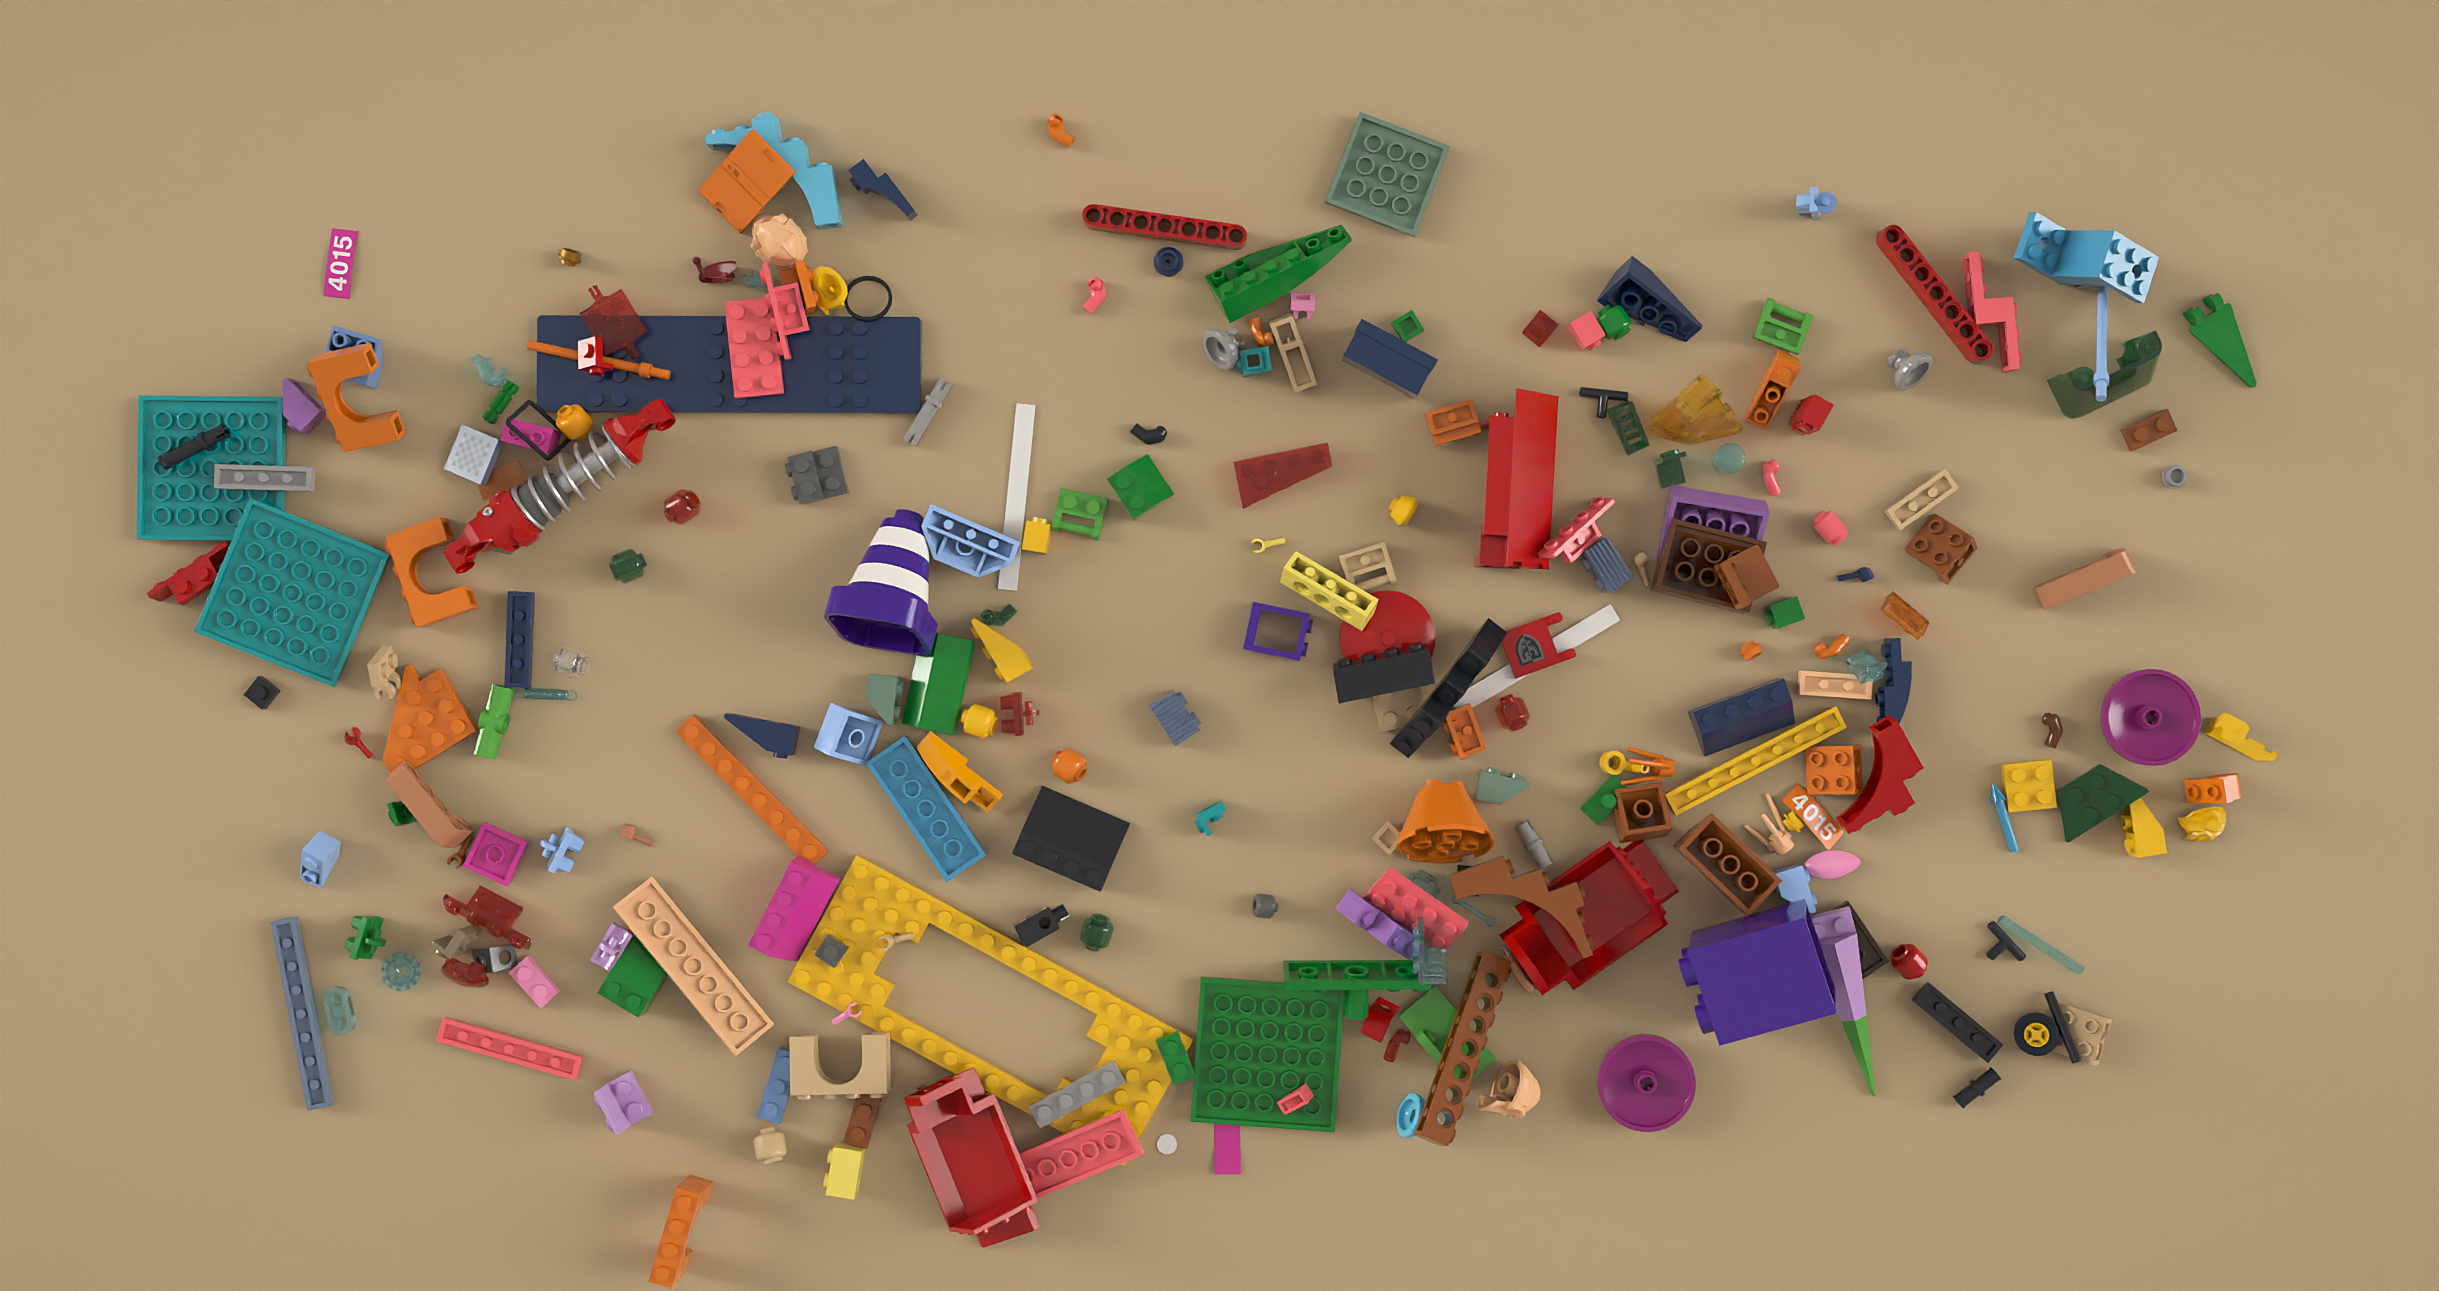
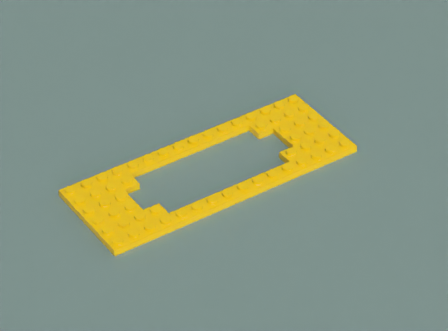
[787,855,1194,1166]

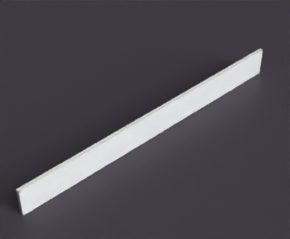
[998,403,1036,591]
[1454,604,1620,708]

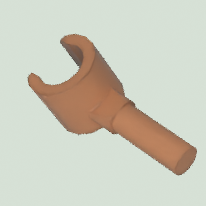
[621,824,653,847]

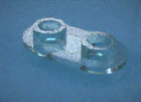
[323,986,356,1035]

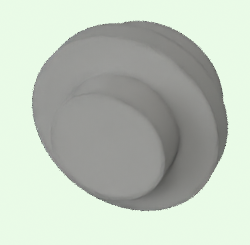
[2162,465,2187,489]

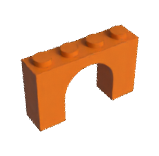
[307,343,406,452]
[385,517,479,628]
[648,1174,713,1289]

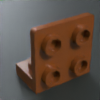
[1905,514,1978,585]
[1714,545,1779,609]

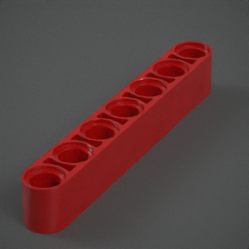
[1082,204,1247,250]
[1876,224,1993,363]

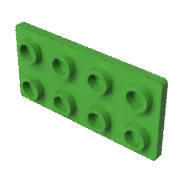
[1399,986,1496,1082]

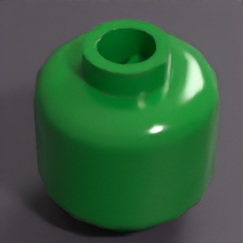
[1597,304,1632,341]

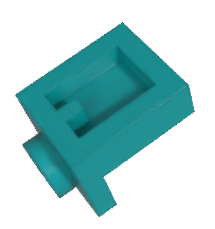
[1194,800,1226,837]

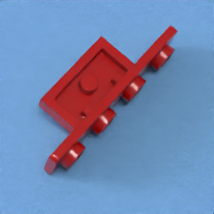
[147,541,231,606]

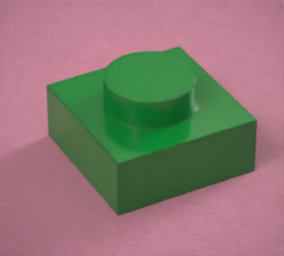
[1391,310,1424,342]

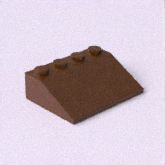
[1650,518,1767,614]

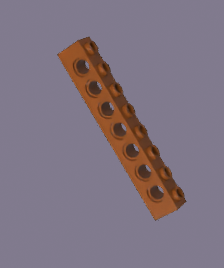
[1414,951,1511,1146]

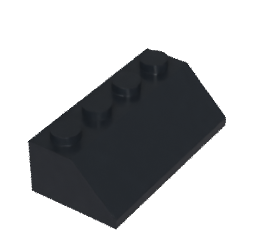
[1333,642,1435,704]

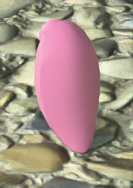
[1804,850,1861,879]

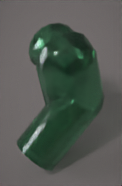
[981,603,1018,627]

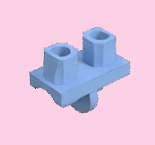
[1796,187,1837,220]
[539,826,584,873]

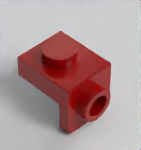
[578,336,613,376]

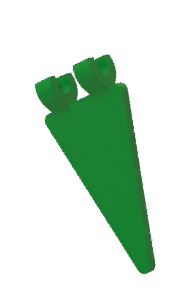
[2183,293,2257,388]

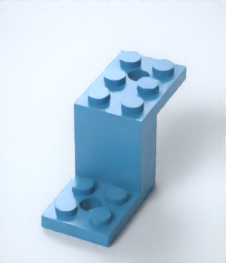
[2014,212,2159,303]

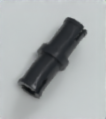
[1953,1067,2002,1109]

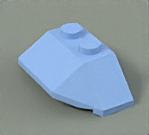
[921,504,1020,578]

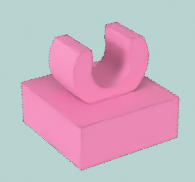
[1291,292,1315,319]

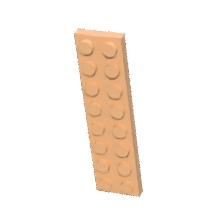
[613,877,774,1057]

